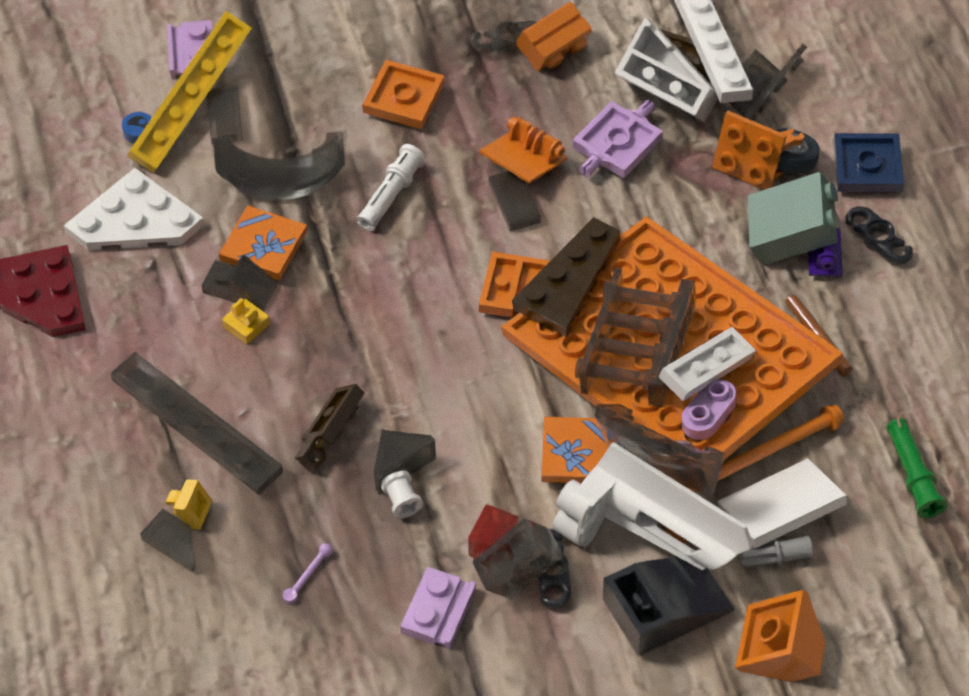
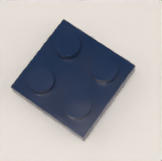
[833,133,904,192]

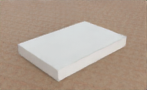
[717,459,847,548]

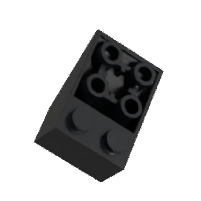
[603,556,734,657]

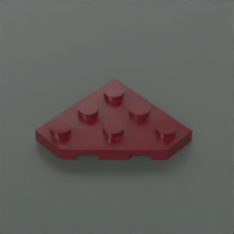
[0,245,86,337]

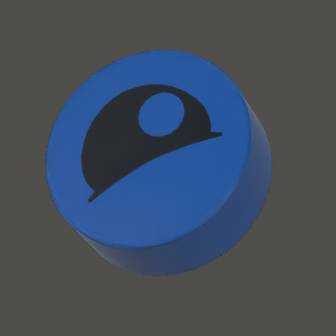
[121,112,152,143]

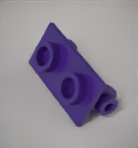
[808,227,843,277]

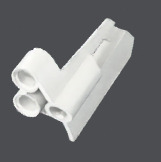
[552,442,753,570]

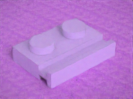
[167,20,213,79]
[400,567,476,650]

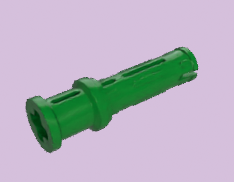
[886,418,948,519]

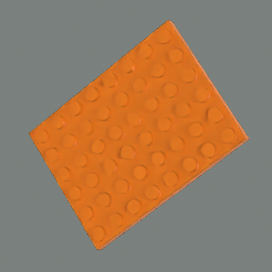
[501,216,843,483]

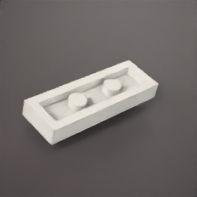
[659,327,756,401]

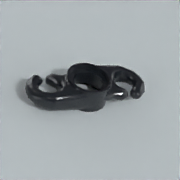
[845,206,913,265]
[532,529,572,609]

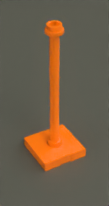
[645,405,844,544]

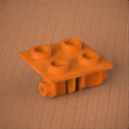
[479,117,568,183]

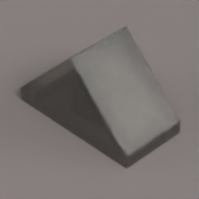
[374,430,436,495]

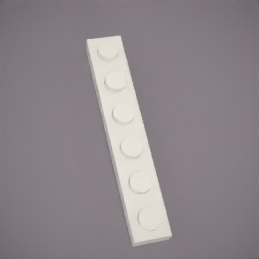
[674,0,753,103]

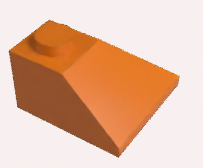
[735,589,826,682]

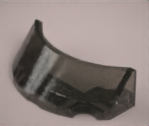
[213,130,347,200]
[595,404,725,494]

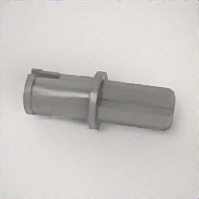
[739,535,813,568]

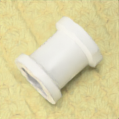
[381,471,423,518]

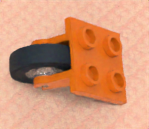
[712,111,820,190]

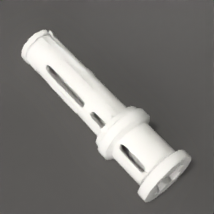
[356,144,426,231]

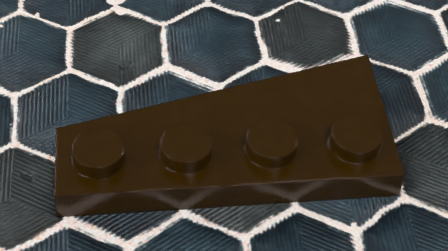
[512,217,621,337]

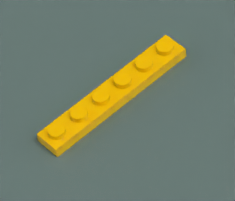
[127,10,252,173]

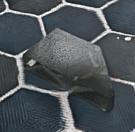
[140,508,196,573]

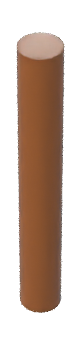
[785,295,853,376]

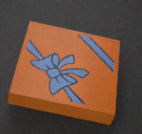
[219,205,308,281]
[541,416,614,484]

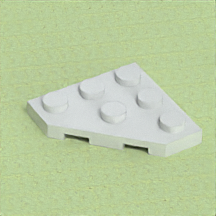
[64,168,204,251]

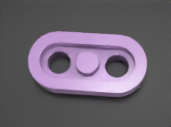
[682,379,736,440]

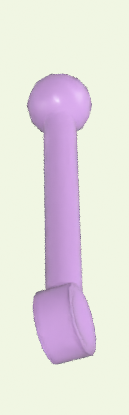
[283,543,333,604]

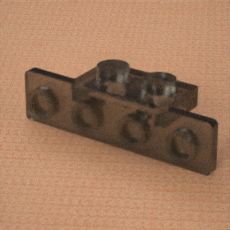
[727,43,807,122]

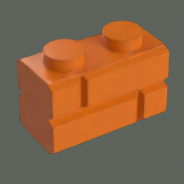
[516,2,592,71]

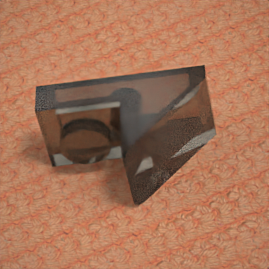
[201,254,277,311]

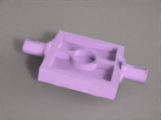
[572,100,663,178]

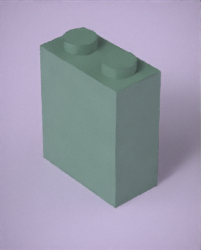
[748,172,840,265]

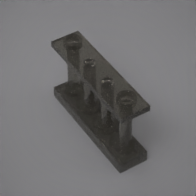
[575,268,696,407]

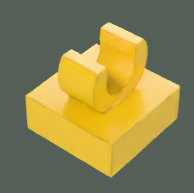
[222,298,270,344]
[165,479,213,530]

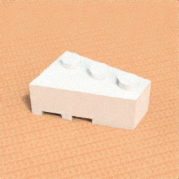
[615,17,718,122]

